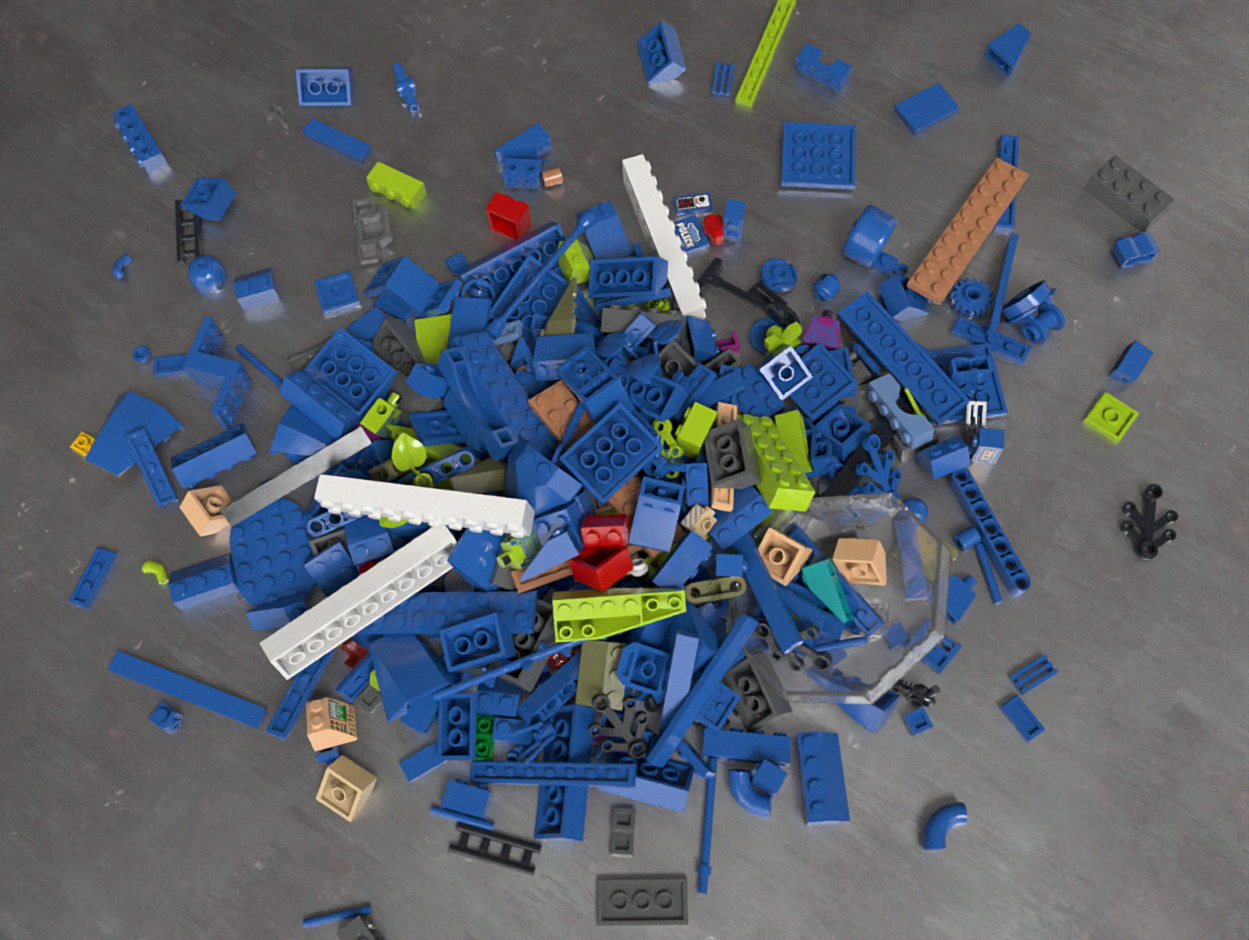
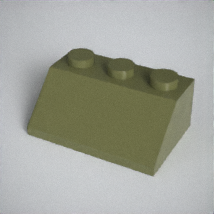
[575,640,630,710]

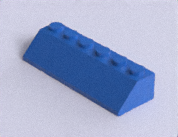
[455,221,566,299]
[534,704,596,842]

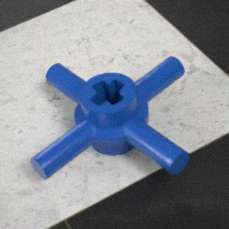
[641,435,686,480]

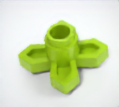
[765,321,802,358]

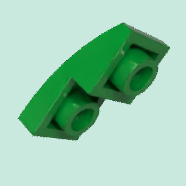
[471,715,497,762]

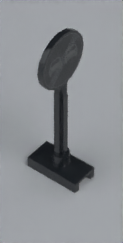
[697,257,800,328]

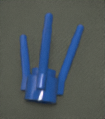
[512,721,556,764]

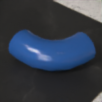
[728,769,772,818]
[923,802,967,850]

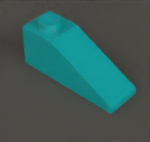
[802,558,854,623]

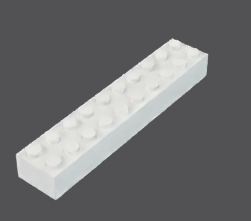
[622,154,706,331]
[314,474,535,538]
[260,525,457,680]

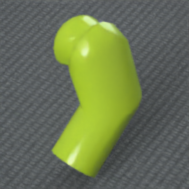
[141,560,169,584]

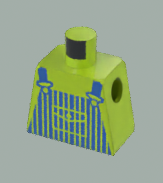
[360,392,403,439]
[497,525,542,569]

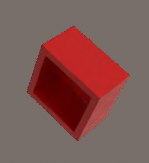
[486,192,532,240]
[568,545,633,592]

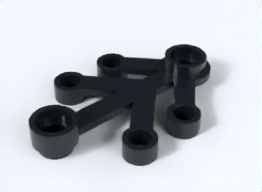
[1120,484,1178,560]
[755,613,832,672]
[587,692,649,759]

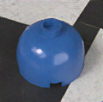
[187,255,227,293]

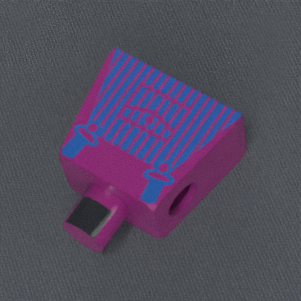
[802,310,840,351]

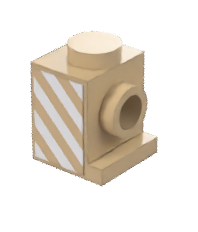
[681,504,717,540]

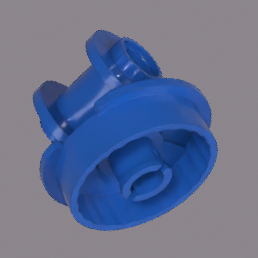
[1002,280,1066,345]

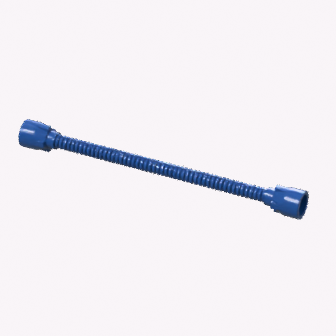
[484,211,597,340]

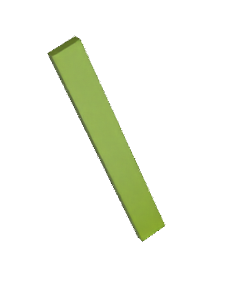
[735,0,797,108]

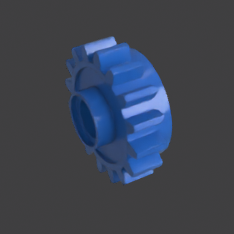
[950,277,994,318]

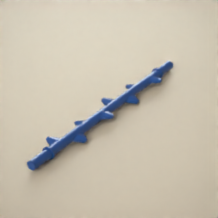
[432,637,607,701]

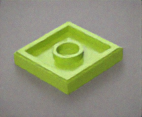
[1083,391,1139,444]

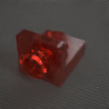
[341,638,368,669]

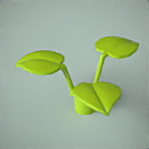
[379,433,454,528]

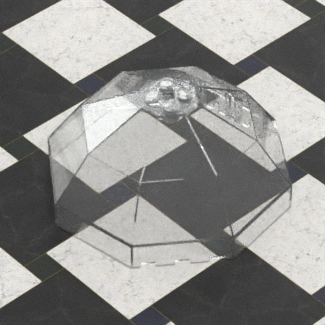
[726,493,951,704]

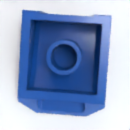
[616,642,671,696]

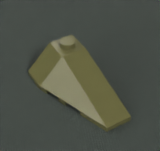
[539,277,577,336]
[449,457,508,496]

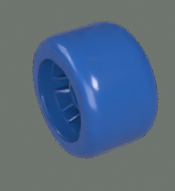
[842,205,898,268]

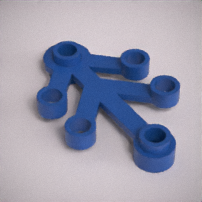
[856,434,901,510]

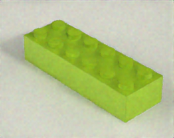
[737,414,816,511]

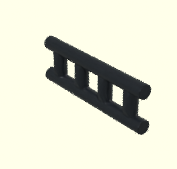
[175,199,203,265]
[449,822,542,876]

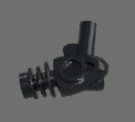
[893,679,940,707]

